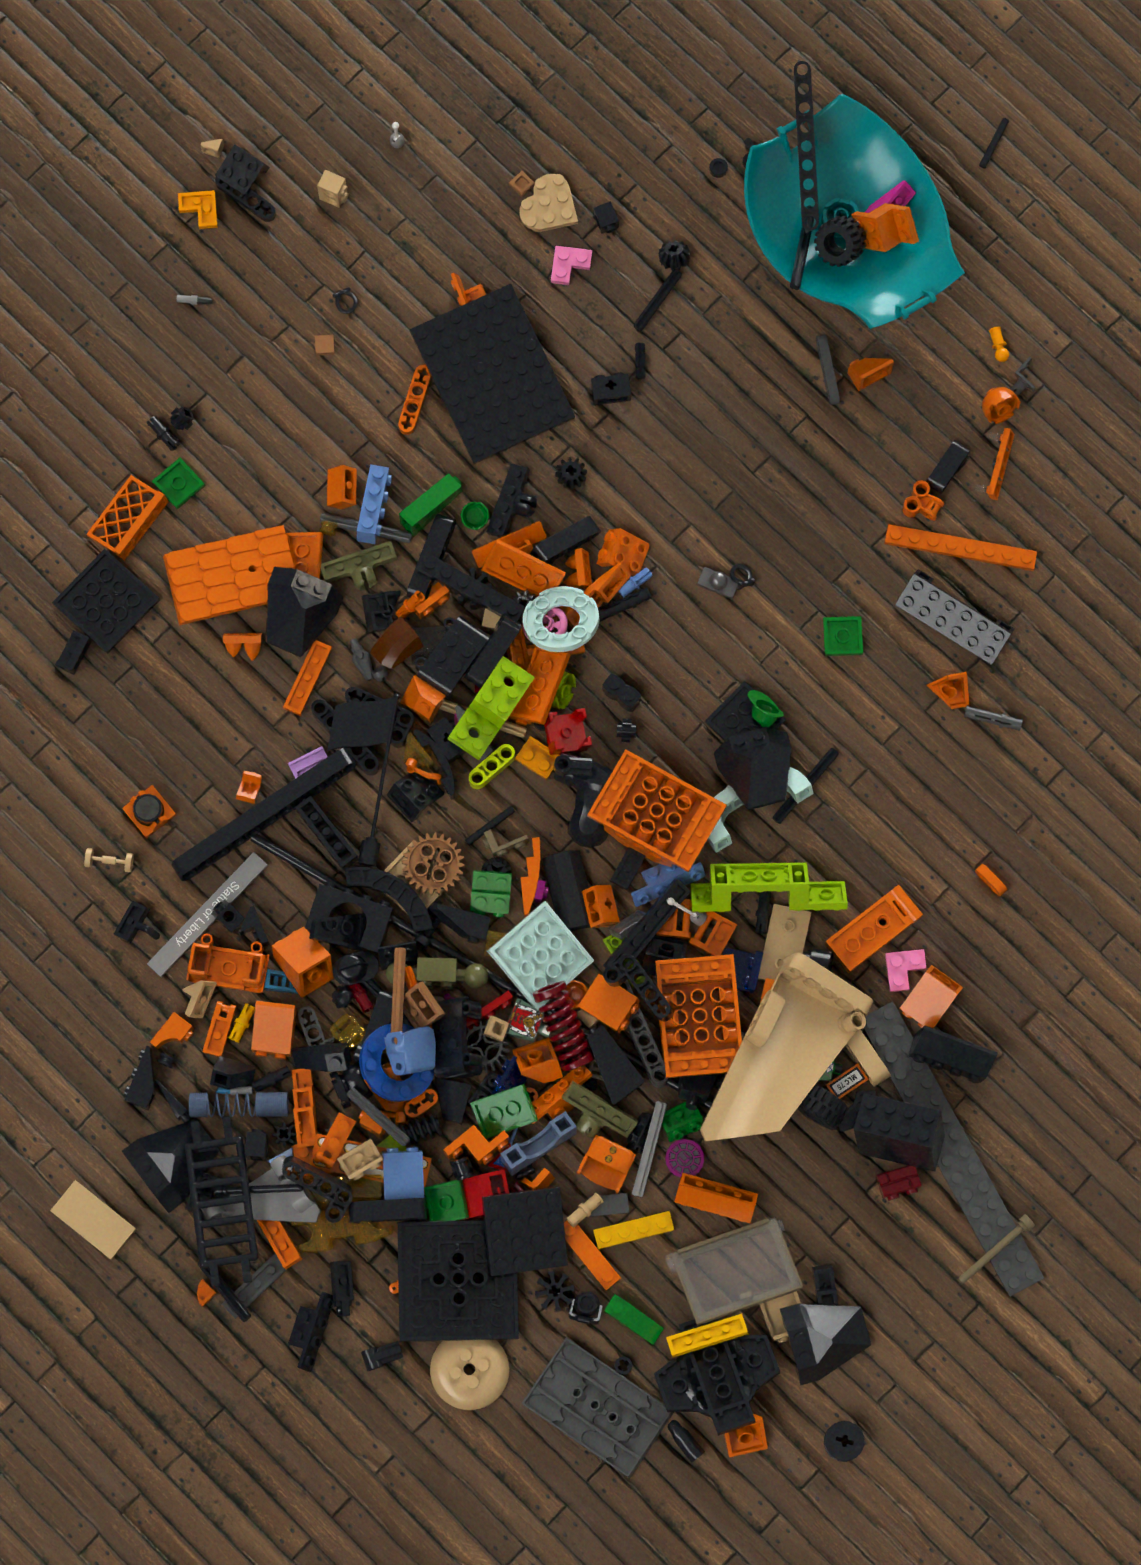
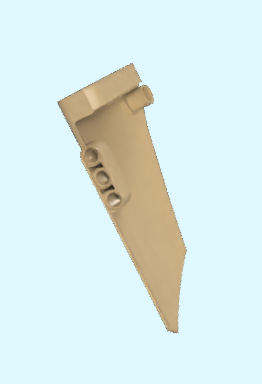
[700,953,873,1142]

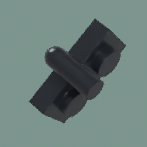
[114,901,160,943]

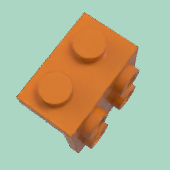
[596,528,649,577]

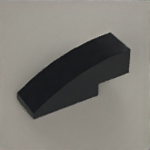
[812,1264,838,1306]

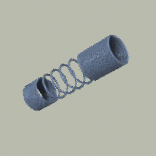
[189,1092,289,1118]

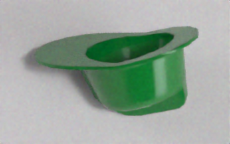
[748,690,784,728]

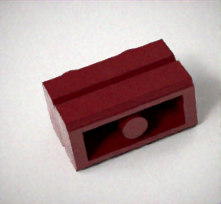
[876,1165,921,1201]

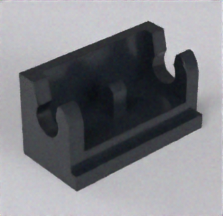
[55,630,92,675]

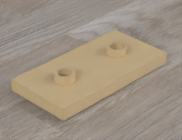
[757,904,811,981]

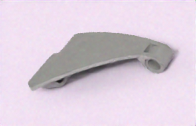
[201,1156,321,1223]

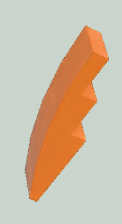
[564,562,631,628]
[521,837,541,918]
[291,1069,317,1148]

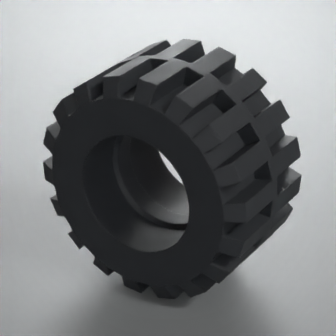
[814,216,866,267]
[797,1085,849,1130]

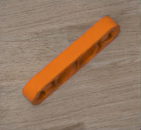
[398,365,431,435]

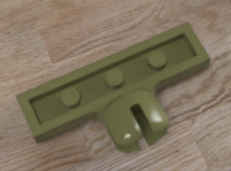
[321,541,397,591]
[562,1081,638,1138]

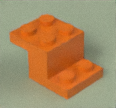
[851,203,919,252]
[443,1125,510,1166]

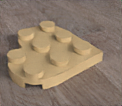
[520,174,578,232]

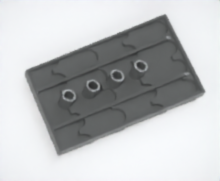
[521,1337,674,1478]

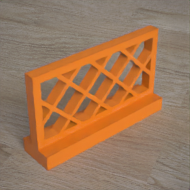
[86,475,169,561]

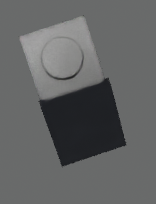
[239,906,269,947]

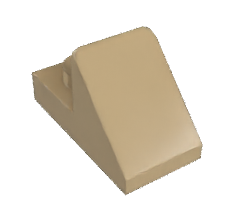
[182,980,217,1018]

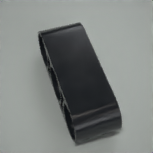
[926,440,970,494]

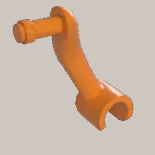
[406,758,442,785]

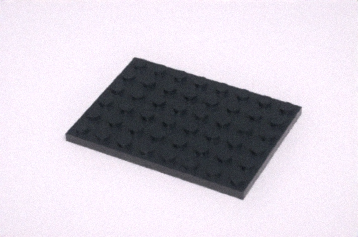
[409,284,575,465]

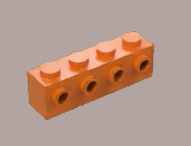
[674,1173,758,1223]

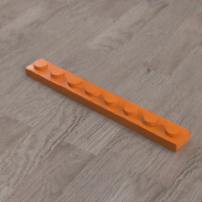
[884,524,1037,571]

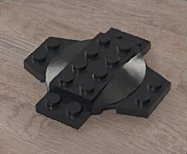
[654,1319,780,1436]

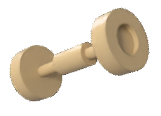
[84,848,134,872]

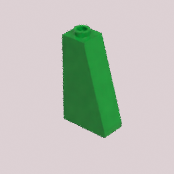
[399,473,462,537]

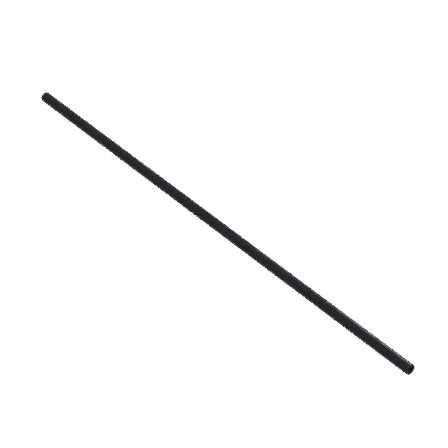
[251,834,713,1110]

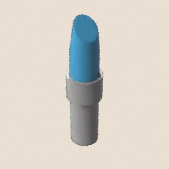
[215,1086,253,1095]

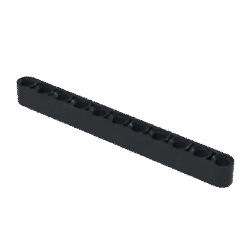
[171,748,357,881]

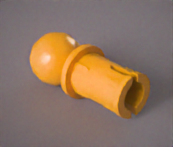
[989,326,1009,362]

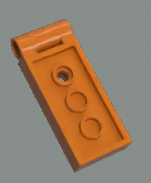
[825,885,923,974]

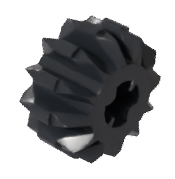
[659,240,690,271]
[555,457,587,490]

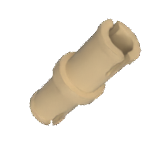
[566,1193,604,1228]

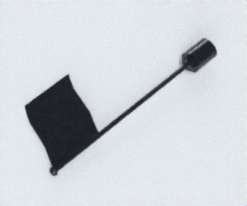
[327,694,401,867]

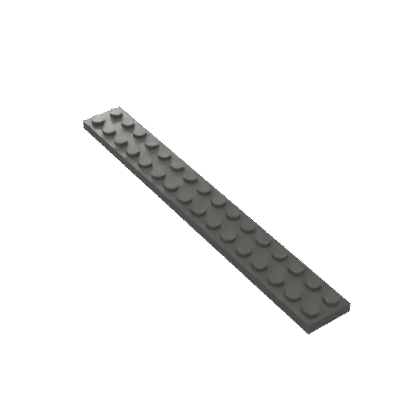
[863,1002,1044,1297]

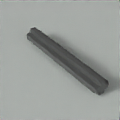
[347,1088,410,1146]

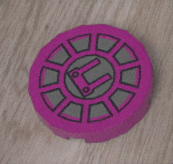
[665,1139,704,1178]

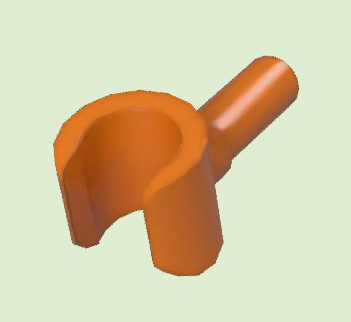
[380,1110,406,1125]

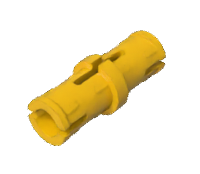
[228,1003,255,1043]

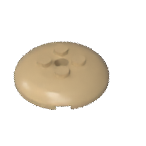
[430,1340,509,1410]

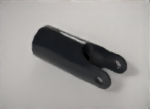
[667,1420,705,1463]

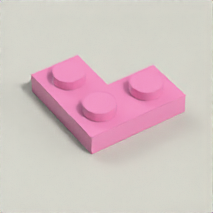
[551,246,592,285]
[885,949,926,992]

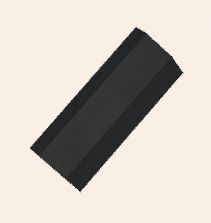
[542,850,590,931]

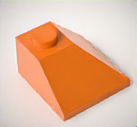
[847,358,894,391]
[400,675,446,724]
[512,1038,563,1083]
[724,1414,768,1458]

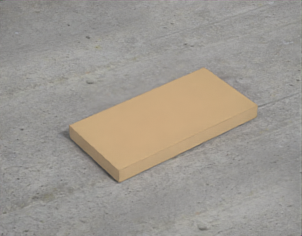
[50,1180,136,1260]

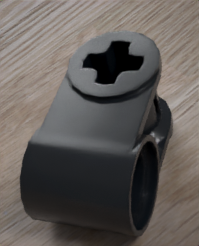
[450,1155,474,1181]

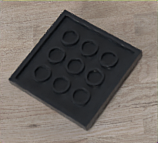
[52,549,160,654]
[482,1186,568,1276]

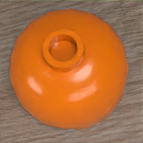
[982,387,1021,424]

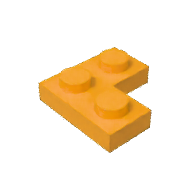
[178,190,218,229]

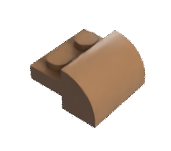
[403,981,445,1028]

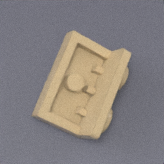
[337,1138,383,1181]

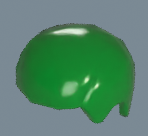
[460,502,489,530]

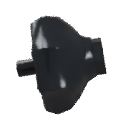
[332,985,353,1009]

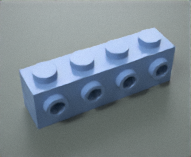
[357,464,392,544]

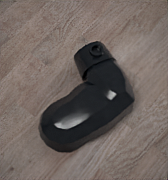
[553,753,613,848]

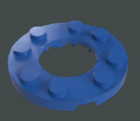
[359,1024,434,1102]

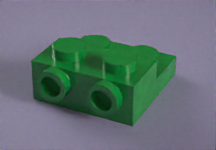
[470,870,512,917]

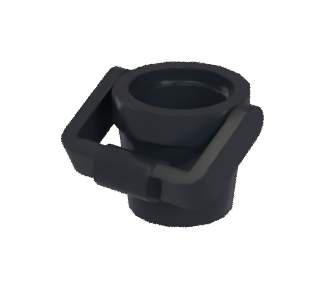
[568,1292,603,1325]

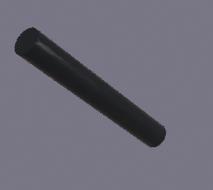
[979,118,1009,168]
[465,806,515,846]

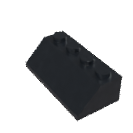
[908,1026,998,1083]

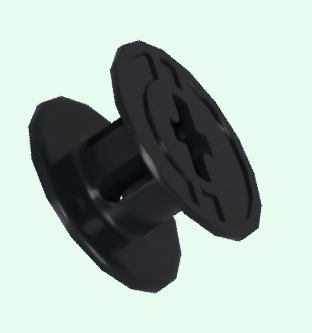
[824,1421,865,1462]

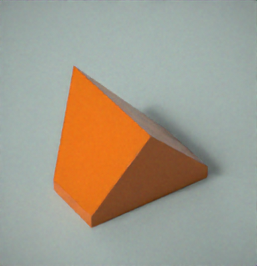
[926,672,970,709]

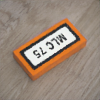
[825,1063,869,1099]

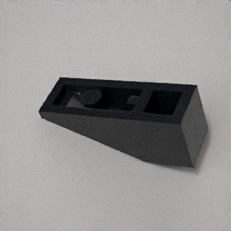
[429,904,490,944]
[291,1042,352,1072]

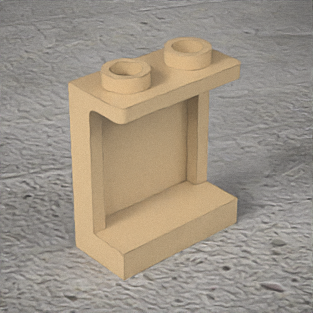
[759,1291,801,1344]

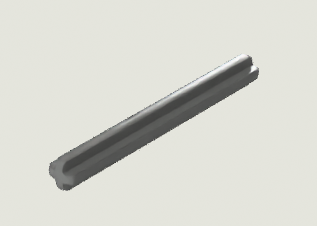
[320,513,412,543]

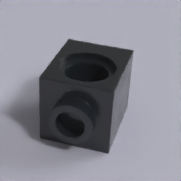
[593,201,619,234]
[211,900,245,932]

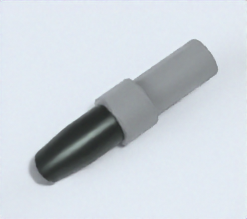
[177,295,213,305]

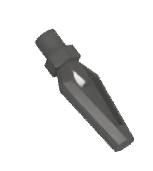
[350,638,374,681]

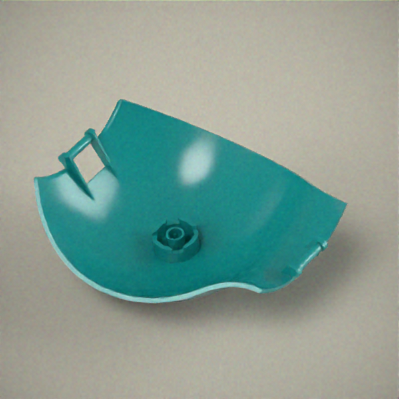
[744,94,965,329]

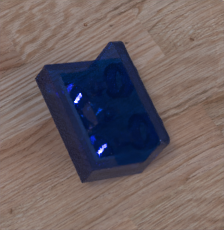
[492,1056,528,1094]

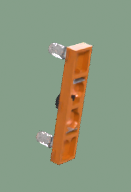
[974,428,1015,500]

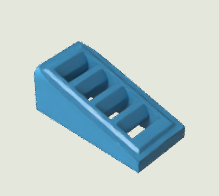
[264,969,298,994]

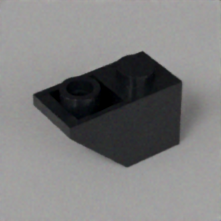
[210,1056,256,1090]

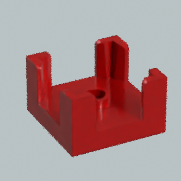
[544,708,592,755]

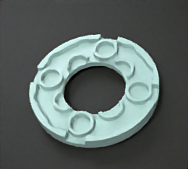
[523,586,599,652]

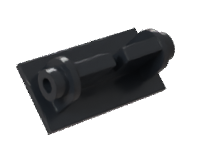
[626,1112,652,1154]

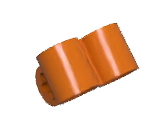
[902,480,945,521]

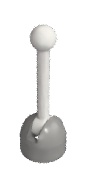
[390,122,405,148]
[667,897,707,926]

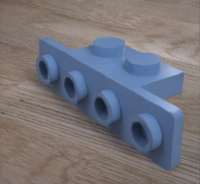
[631,862,705,907]

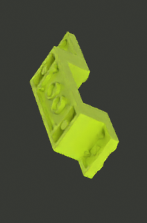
[691,863,848,913]

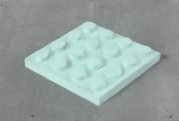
[487,901,594,1010]

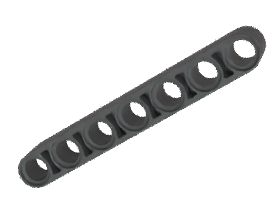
[605,968,668,1088]

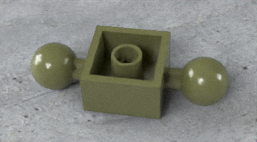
[386,958,488,991]

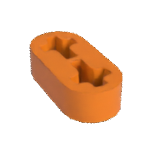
[975,864,1007,897]
[404,1089,438,1119]

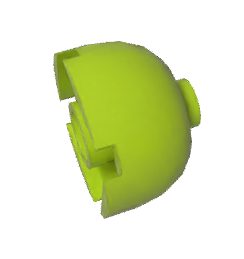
[552,672,576,709]

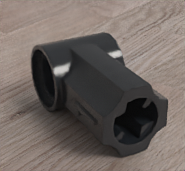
[554,755,592,776]
[361,1341,403,1371]

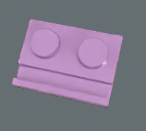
[288,746,327,779]

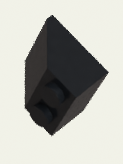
[642,934,688,976]

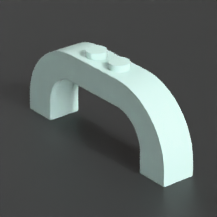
[708,767,814,853]

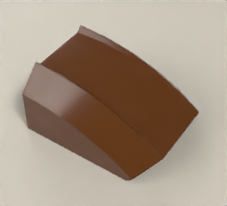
[370,616,424,668]

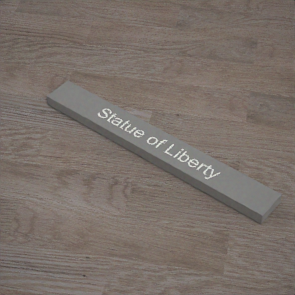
[147,852,268,978]

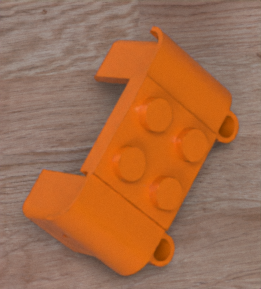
[186,933,270,993]

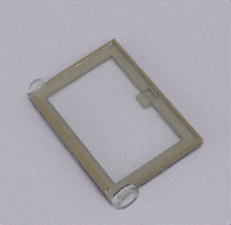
[665,1217,803,1326]

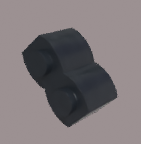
[602,674,641,712]

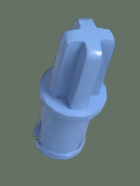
[618,568,653,598]

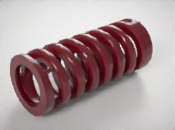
[532,981,594,1071]

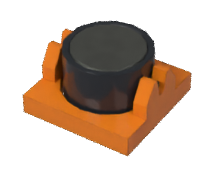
[122,785,176,839]

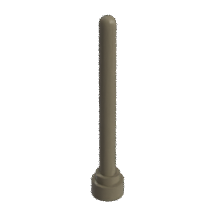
[958,1214,1035,1283]

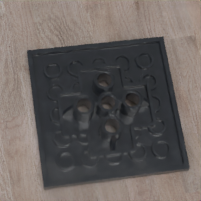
[397,1220,519,1342]

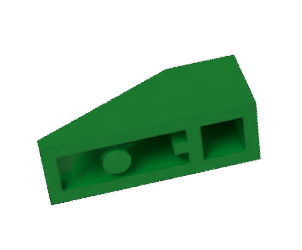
[604,1294,664,1345]

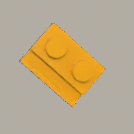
[515,736,561,780]

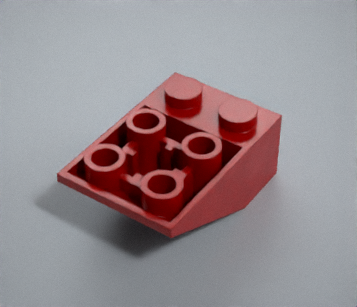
[459,1169,509,1221]

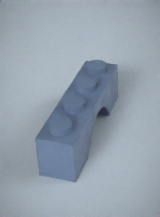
[500,1111,577,1176]

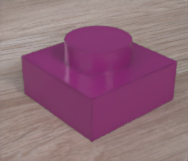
[534,880,549,903]

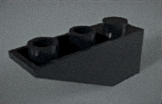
[123,1046,156,1111]

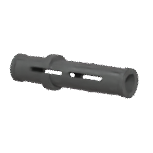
[964,705,1023,731]

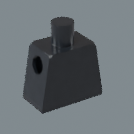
[678,1074,718,1110]

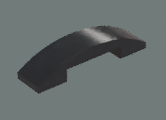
[413,729,455,800]

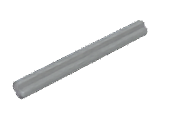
[632,1101,667,1197]

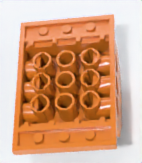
[587,749,727,872]
[655,954,742,1078]

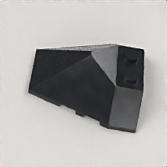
[266,567,343,657]
[714,727,792,811]
[122,1119,220,1213]
[780,1303,871,1385]

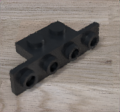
[288,1292,334,1372]

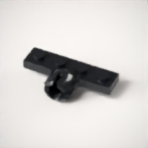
[486,464,537,537]

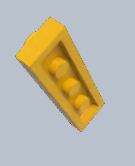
[593,1211,674,1250]
[666,1314,748,1358]

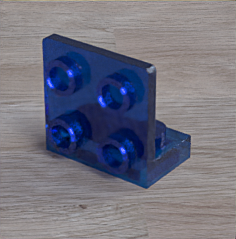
[723,948,764,994]

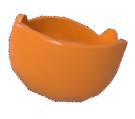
[564,980,588,1010]

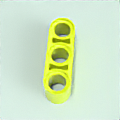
[469,744,515,789]

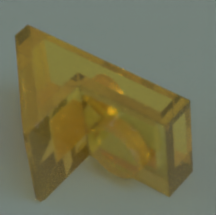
[404,732,434,771]

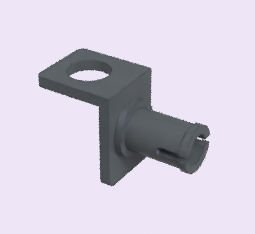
[1010,357,1036,397]

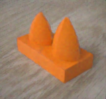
[563,548,592,589]
[223,633,263,661]

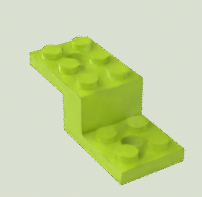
[447,656,535,760]

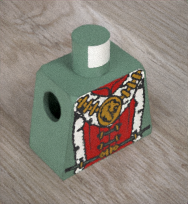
[506,998,551,1042]

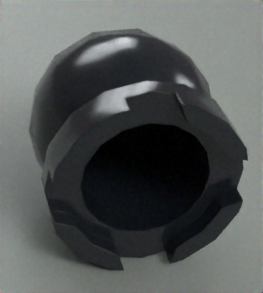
[329,1062,373,1109]

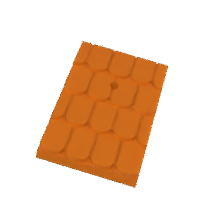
[163,525,294,626]

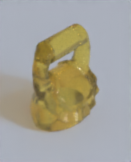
[330,1014,366,1048]

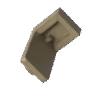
[482,829,528,857]

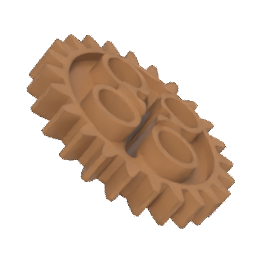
[402,833,465,896]

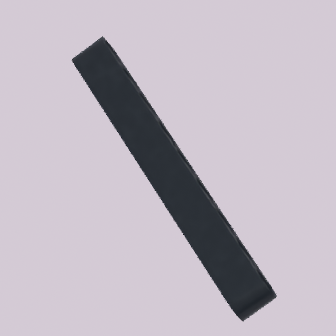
[794,61,819,231]

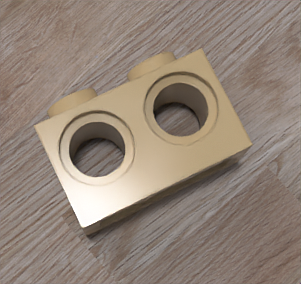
[317,170,349,208]

